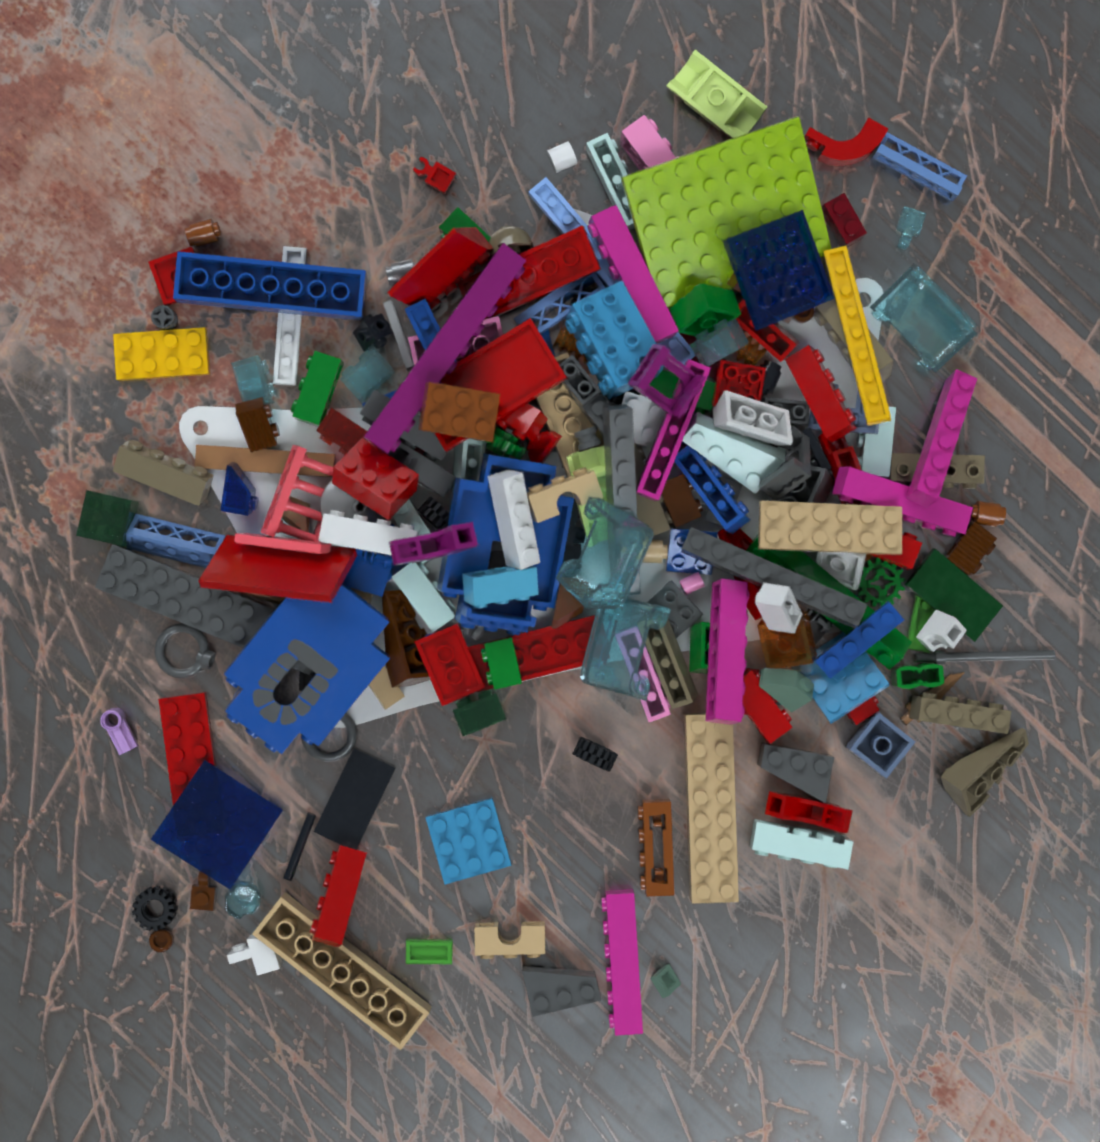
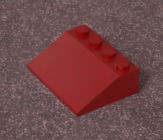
[387,227,493,311]

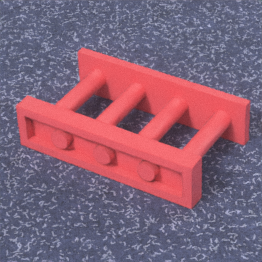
[261,445,333,543]

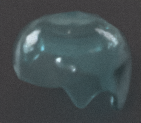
[225,881,261,919]

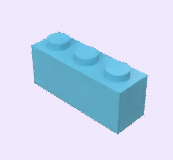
[463,566,538,608]

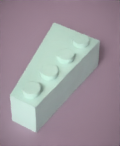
[682,412,786,494]
[749,819,853,870]

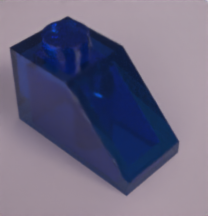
[220,462,258,516]

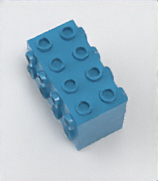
[565,281,664,400]

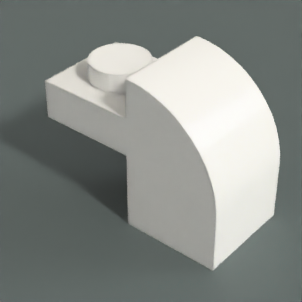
[227,935,283,976]

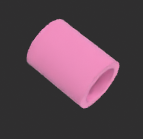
[679,572,705,595]

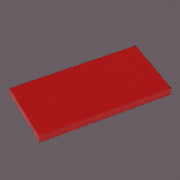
[435,318,567,452]
[198,535,357,603]

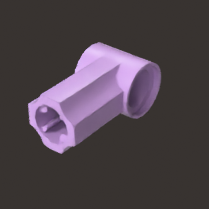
[100,708,139,755]

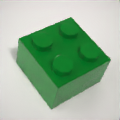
[670,283,741,339]

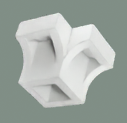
[916,610,967,652]

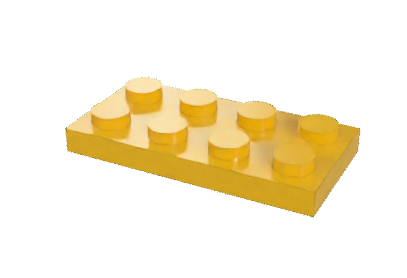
[113,327,210,381]

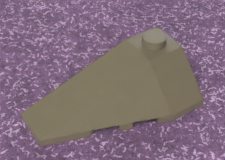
[941,728,1029,817]

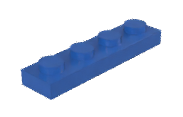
[815,601,904,679]

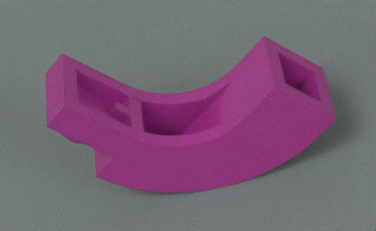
[389,522,478,565]

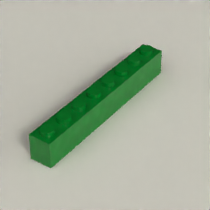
[746,533,912,670]

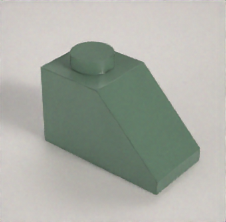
[759,668,814,713]

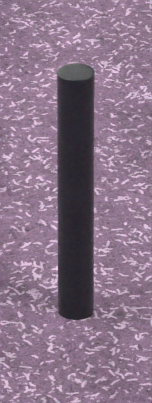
[283,812,316,881]

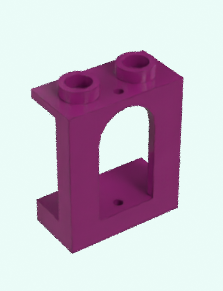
[628,344,706,418]

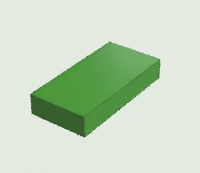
[406,939,453,964]

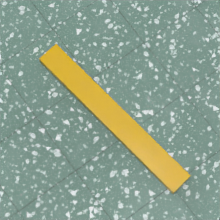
[823,246,891,426]

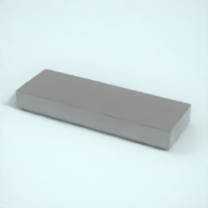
[383,300,414,371]

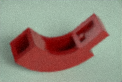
[804,117,889,166]
[765,791,853,833]

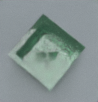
[76,490,139,547]
[452,689,508,737]

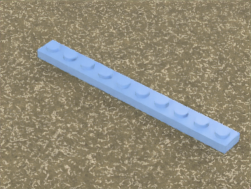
[528,177,697,364]

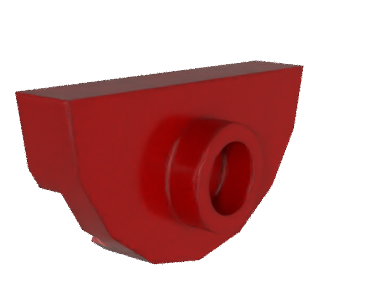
[527,431,562,463]

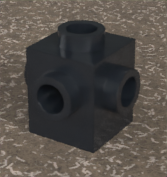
[352,313,393,352]

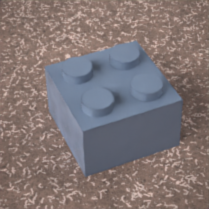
[845,712,915,779]

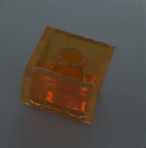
[757,611,817,669]

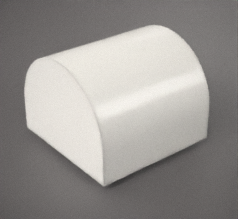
[547,141,577,173]

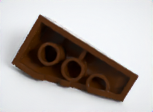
[382,590,430,688]

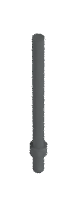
[915,650,1056,664]

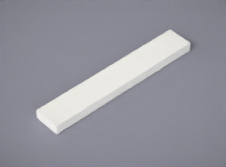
[273,246,307,386]

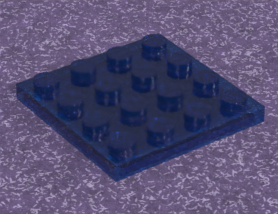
[723,210,835,331]
[151,759,283,889]

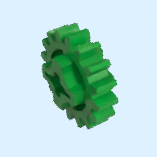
[485,426,527,460]
[856,558,906,607]

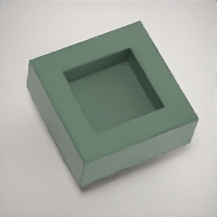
[650,964,681,998]

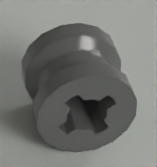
[151,305,178,330]
[574,426,601,451]

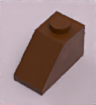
[551,577,592,629]

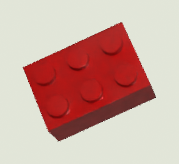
[332,438,419,520]

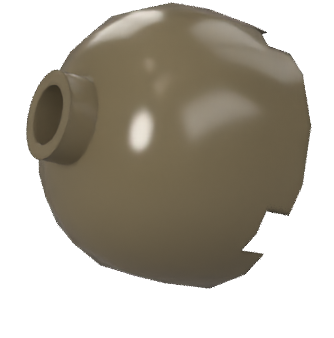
[489,226,534,260]

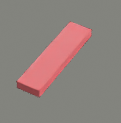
[235,533,331,554]

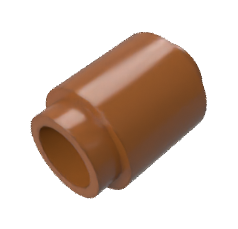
[185,219,221,247]
[970,501,1006,527]

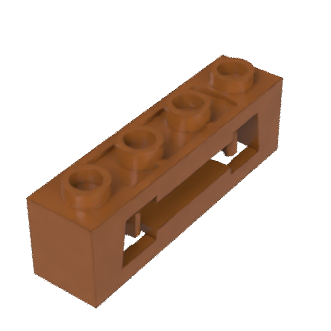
[638,799,675,897]

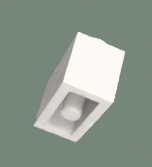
[755,583,802,634]

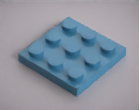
[791,632,889,724]
[426,797,512,885]

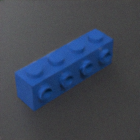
[674,445,751,534]

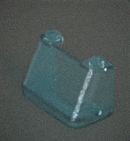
[870,263,979,373]
[556,497,654,609]
[580,594,670,701]

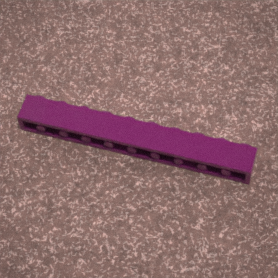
[363,243,526,454]

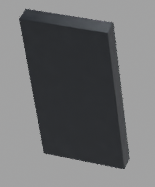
[314,747,396,850]

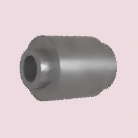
[386,259,418,285]

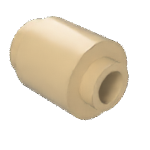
[638,539,667,563]

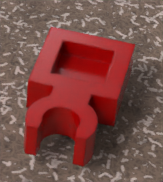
[413,157,456,195]

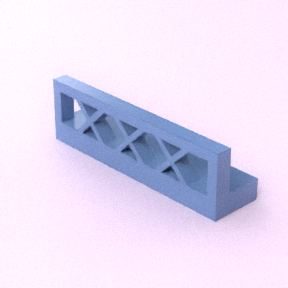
[872,132,967,201]
[513,273,605,334]
[126,514,225,568]

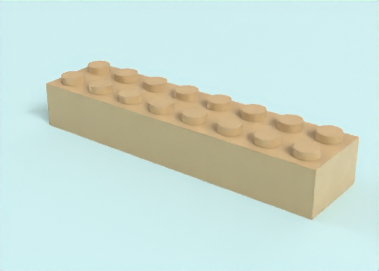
[684,713,739,904]
[252,892,432,1050]

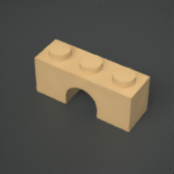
[527,467,604,523]
[474,921,545,959]

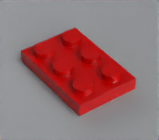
[415,623,485,706]

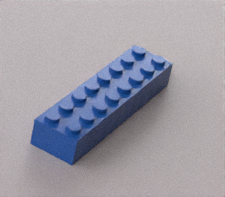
[173,251,367,321]

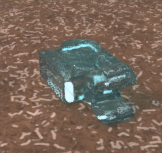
[896,206,926,250]

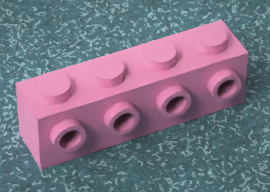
[615,625,671,723]

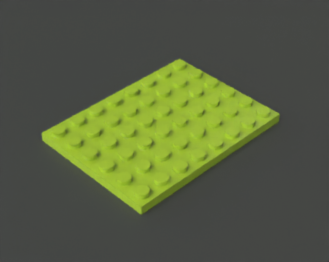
[621,117,832,311]

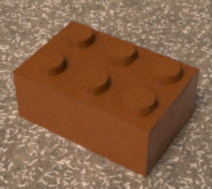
[418,382,500,442]

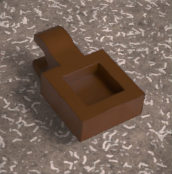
[190,868,217,911]

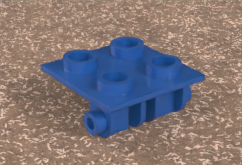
[666,528,718,575]
[343,547,393,597]

